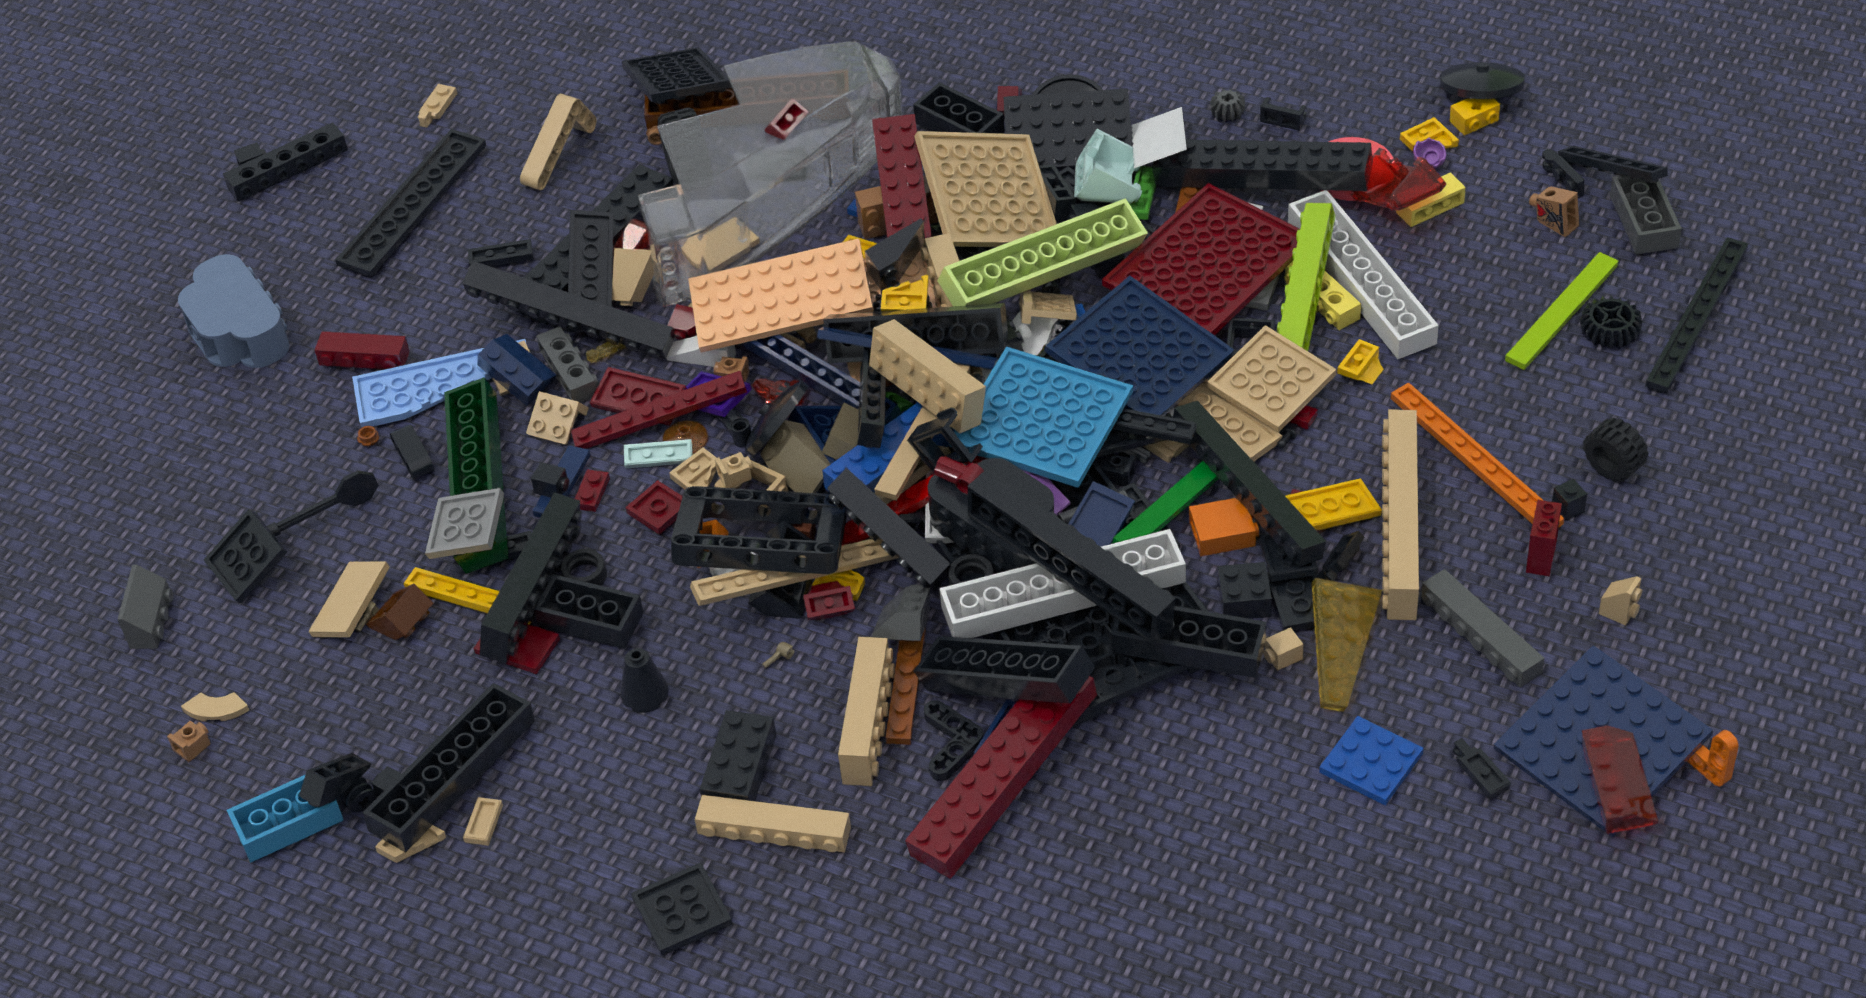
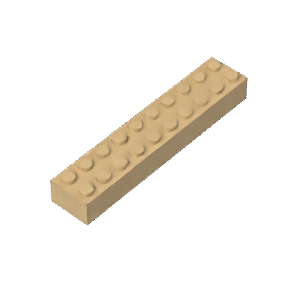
[1382,409,1419,620]

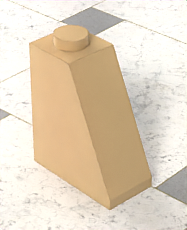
[612,248,663,306]

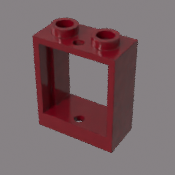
[1526,500,1562,577]

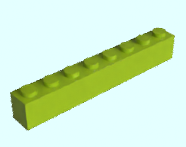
[1277,203,1336,351]

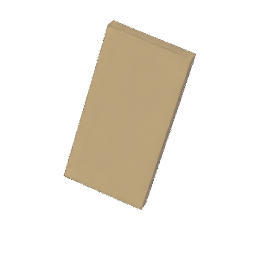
[309,562,390,637]

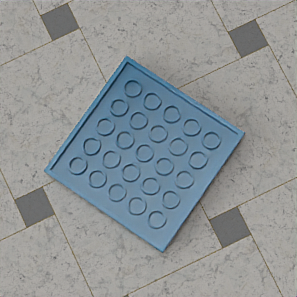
[949,347,1133,488]

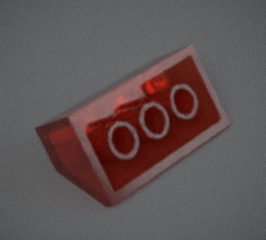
[1582,725,1658,834]

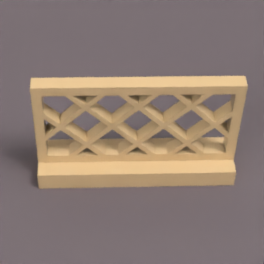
[1019,289,1077,324]

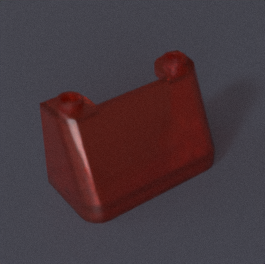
[1351,148,1447,211]

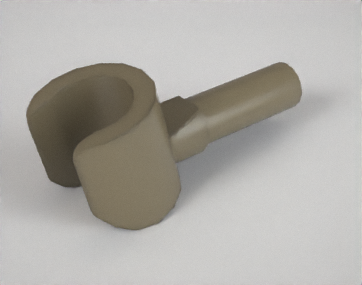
[355,601,379,632]
[762,642,795,669]

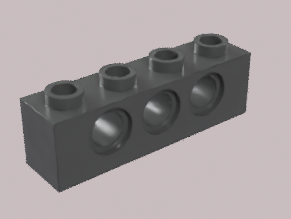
[536,326,599,403]

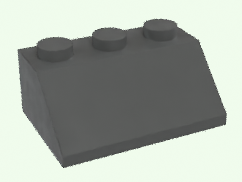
[118,565,173,649]
[872,584,930,641]

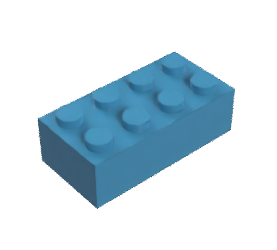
[227,775,343,863]

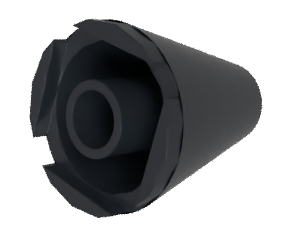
[620,648,669,713]

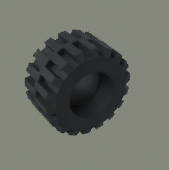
[1583,418,1648,482]

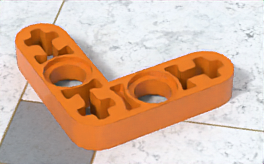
[1687,730,1739,787]

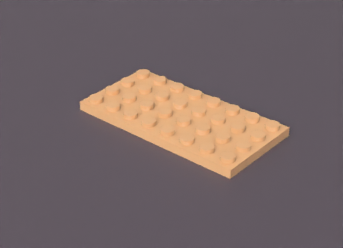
[688,239,874,353]

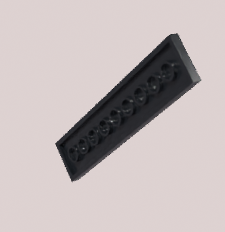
[335,129,487,277]

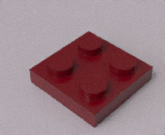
[625,480,683,535]

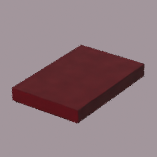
[474,624,560,674]

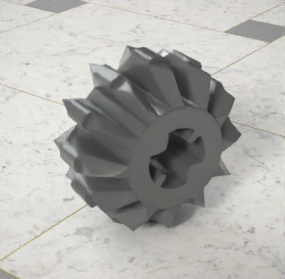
[1210,89,1245,122]

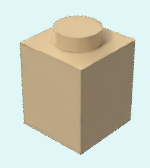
[1263,627,1303,671]

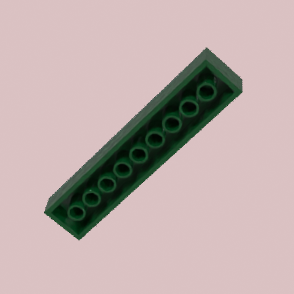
[444,377,508,574]

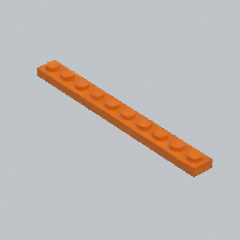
[1391,383,1564,527]

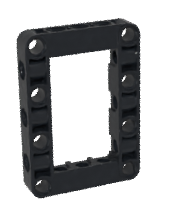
[671,486,847,574]

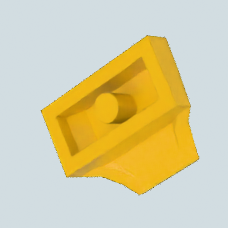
[1337,339,1383,385]

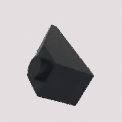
[1039,164,1076,222]
[299,753,371,808]

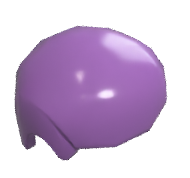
[1413,138,1447,170]

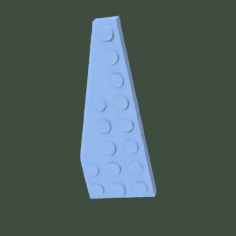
[352,339,527,428]

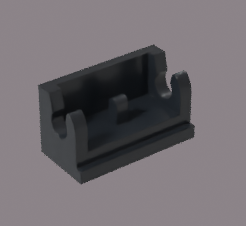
[1260,97,1307,131]

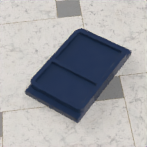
[1068,481,1135,547]

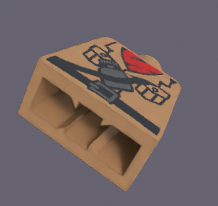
[1529,186,1579,237]

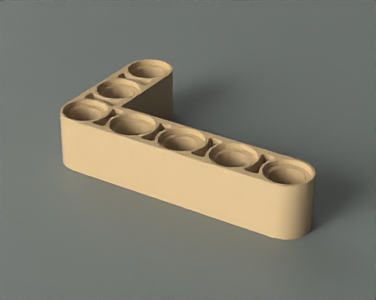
[520,94,597,191]

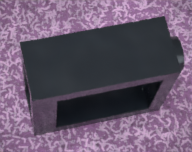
[1226,318,1275,363]

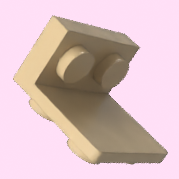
[526,391,589,445]

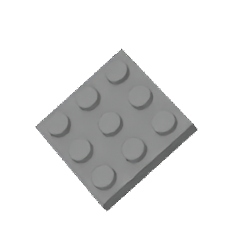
[425,488,504,559]

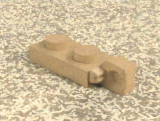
[418,84,457,128]

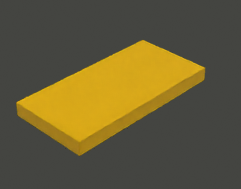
[1285,478,1382,530]

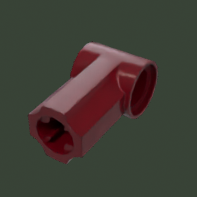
[934,456,984,494]

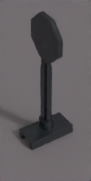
[255,470,379,537]

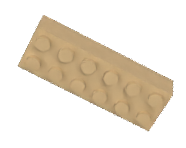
[869,319,986,433]
[838,637,895,786]

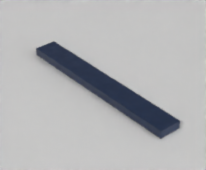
[817,327,999,370]

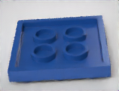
[1319,716,1424,806]

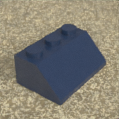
[477,334,557,406]

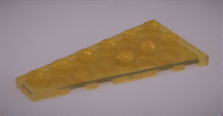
[1312,578,1382,712]

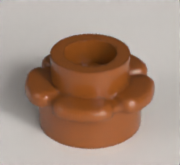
[357,426,379,446]

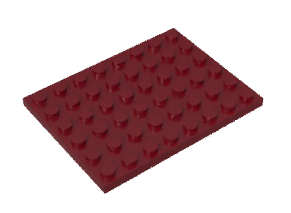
[1102,183,1300,335]

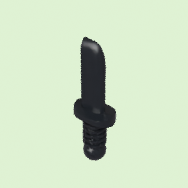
[1277,423,1299,448]

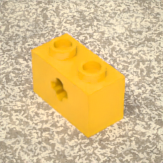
[1450,98,1500,135]

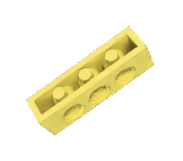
[1284,261,1361,330]

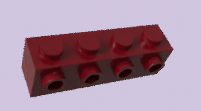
[315,331,410,369]

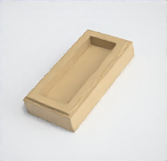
[463,797,503,846]

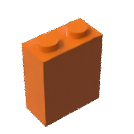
[1189,498,1259,557]

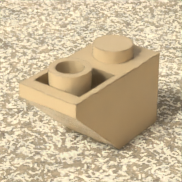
[1599,576,1643,626]

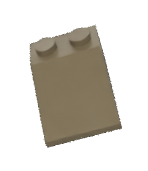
[760,420,830,493]

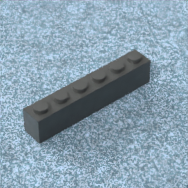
[1421,569,1545,688]

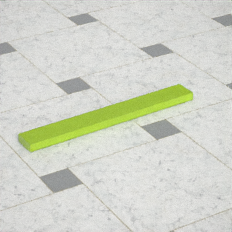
[1505,252,1619,370]

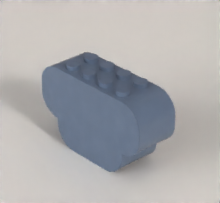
[178,254,290,368]

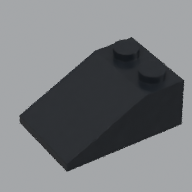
[865,218,925,290]

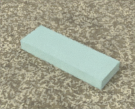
[624,439,693,469]

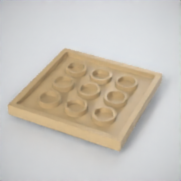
[1207,325,1336,433]

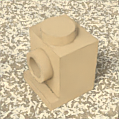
[715,452,753,488]

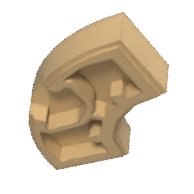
[181,692,249,721]

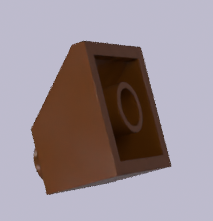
[366,583,433,640]

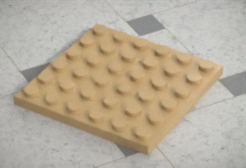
[914,131,1057,247]

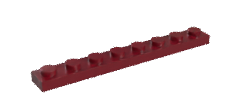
[571,371,747,449]

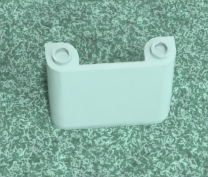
[1074,129,1142,204]

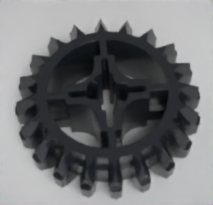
[1580,296,1642,349]

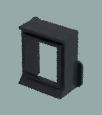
[907,407,983,474]

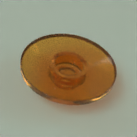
[663,421,708,454]

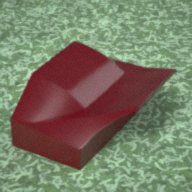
[803,581,855,620]

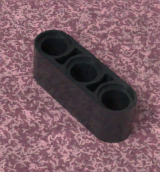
[390,424,435,480]

